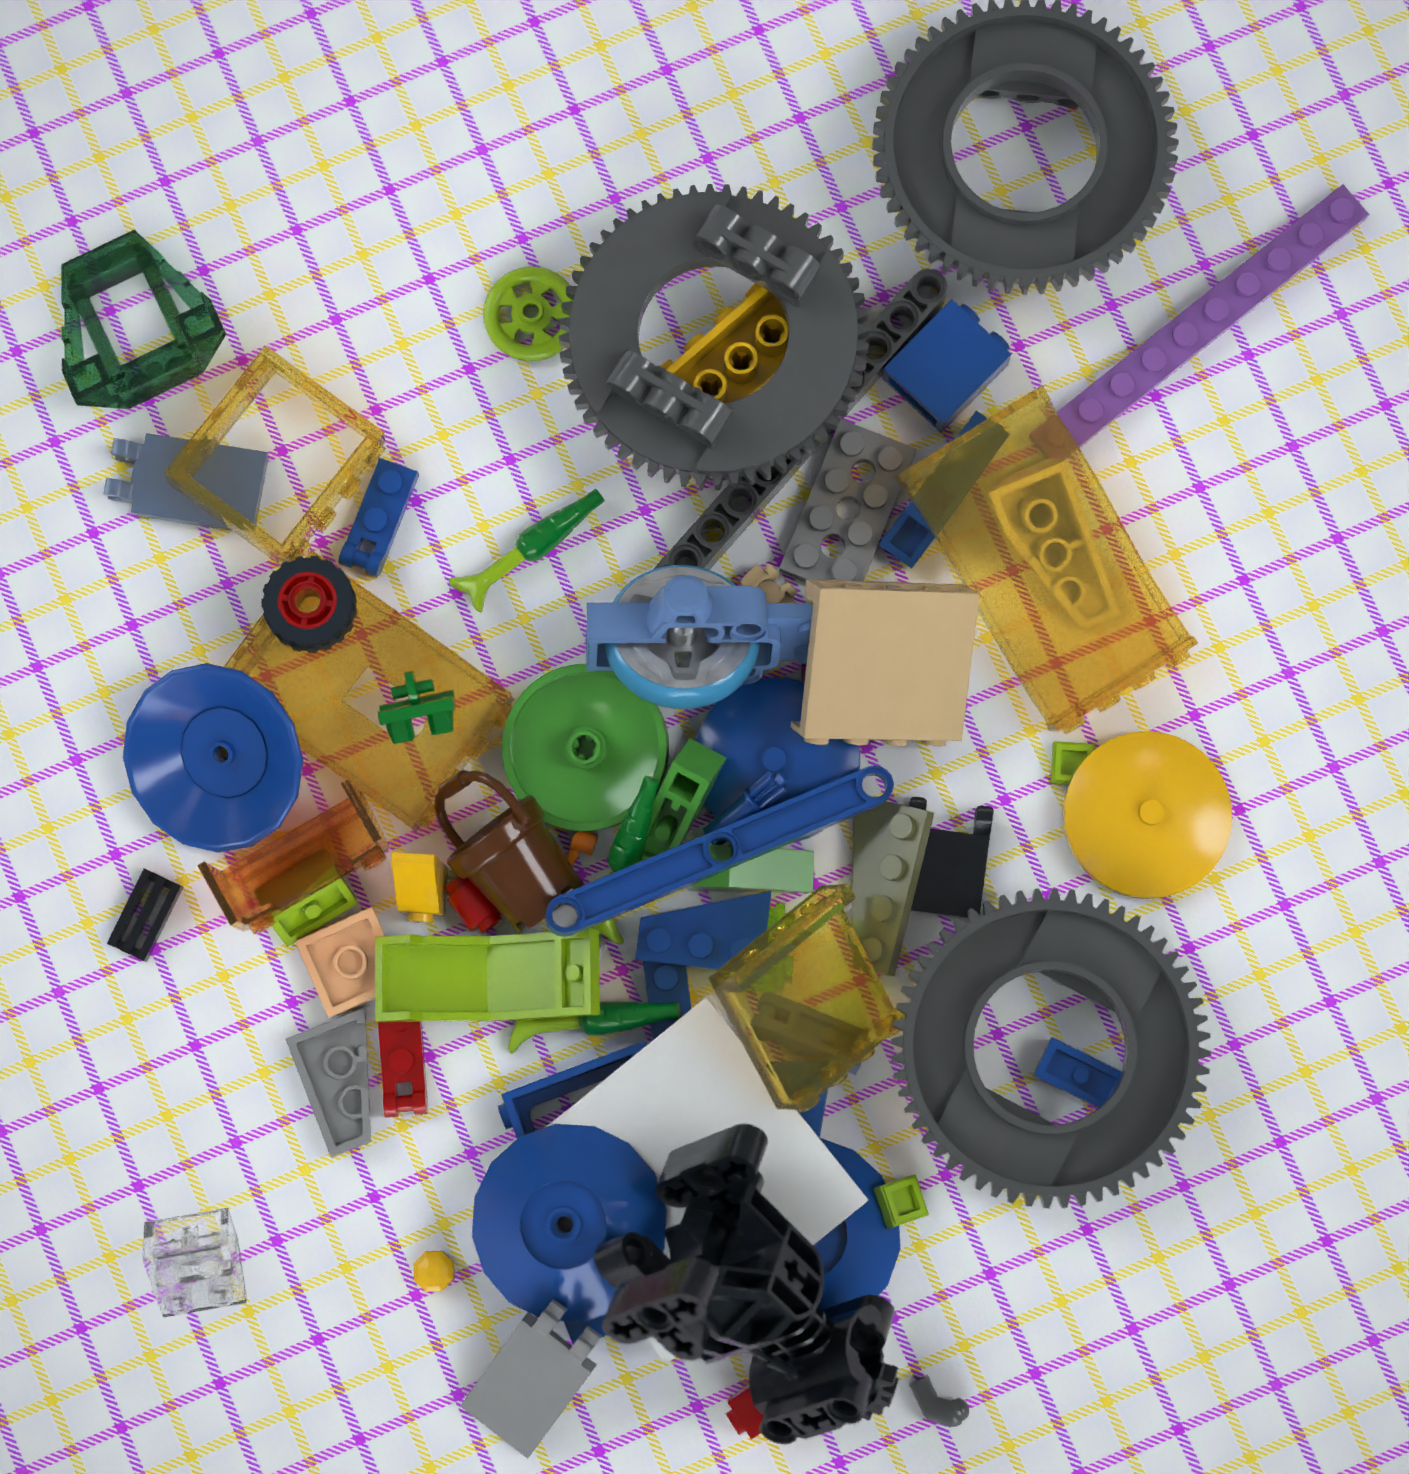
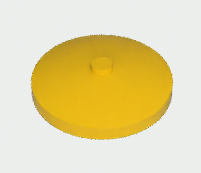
[1063,731,1232,899]

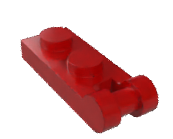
[378,1022,428,1118]

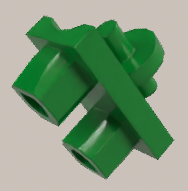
[377,671,456,744]

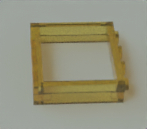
[164,345,386,565]

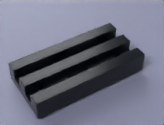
[107,868,184,962]

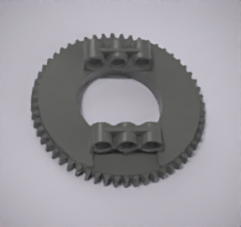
[872,0,1179,295]
[558,184,869,490]
[891,888,1211,1208]

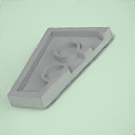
[286,1007,371,1158]

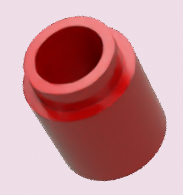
[444,876,502,934]

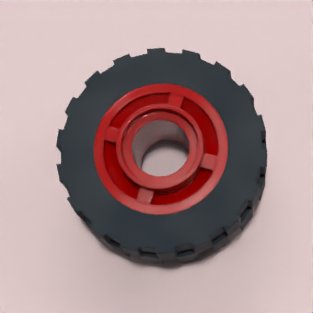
[261,556,357,653]

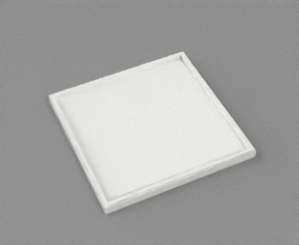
[547,997,869,1364]

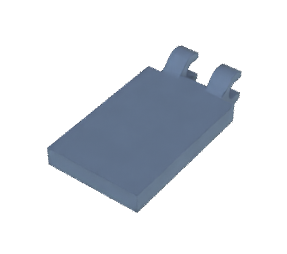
[103,433,269,534]

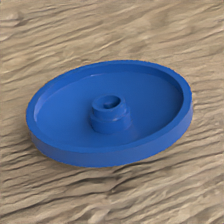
[696,677,861,843]

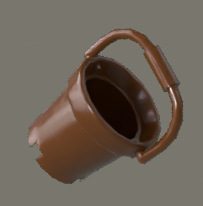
[434,770,584,934]

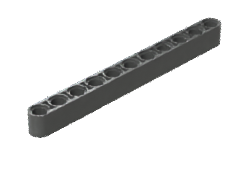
[654,268,947,570]

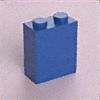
[882,299,1012,433]

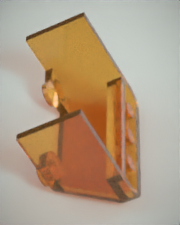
[197,780,390,934]

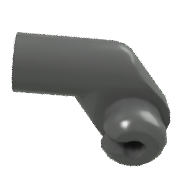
[909,1375,969,1427]

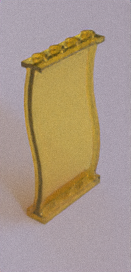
[894,386,1198,734]

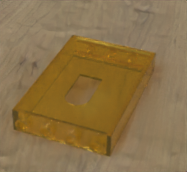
[223,550,515,832]

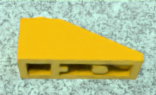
[391,852,448,923]

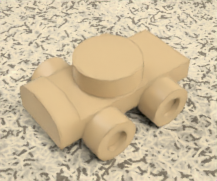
[739,564,798,603]

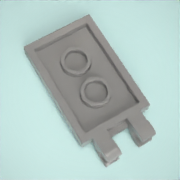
[460,1299,602,1459]

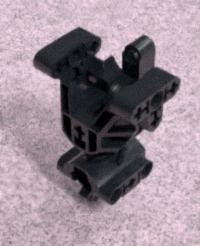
[594,1123,899,1445]

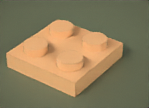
[295,907,386,1019]

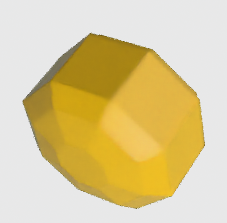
[414,1251,455,1292]

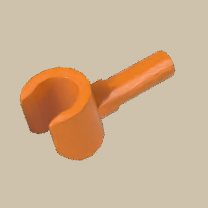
[566,831,598,867]

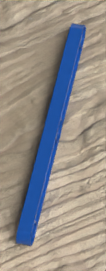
[545,765,894,937]

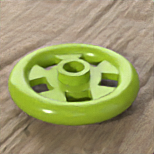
[483,266,573,361]

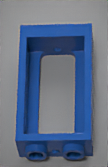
[498,1040,647,1139]

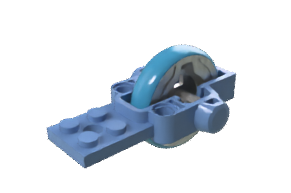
[586,565,813,709]

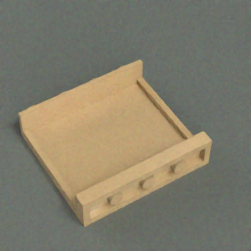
[790,579,980,747]

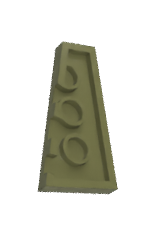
[851,801,934,976]

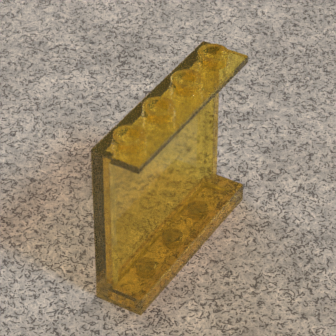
[708,884,905,1112]

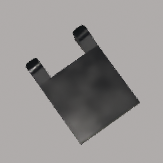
[909,797,994,918]

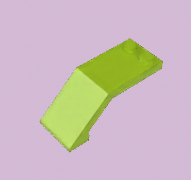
[375,929,600,1022]

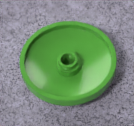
[502,664,669,831]

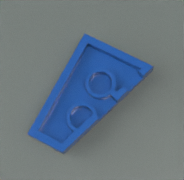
[635,891,772,976]

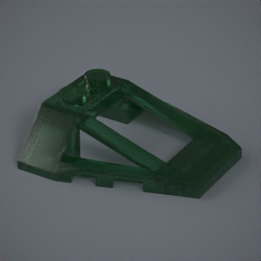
[61,230,227,409]

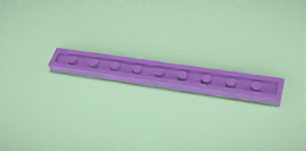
[1028,184,1369,461]

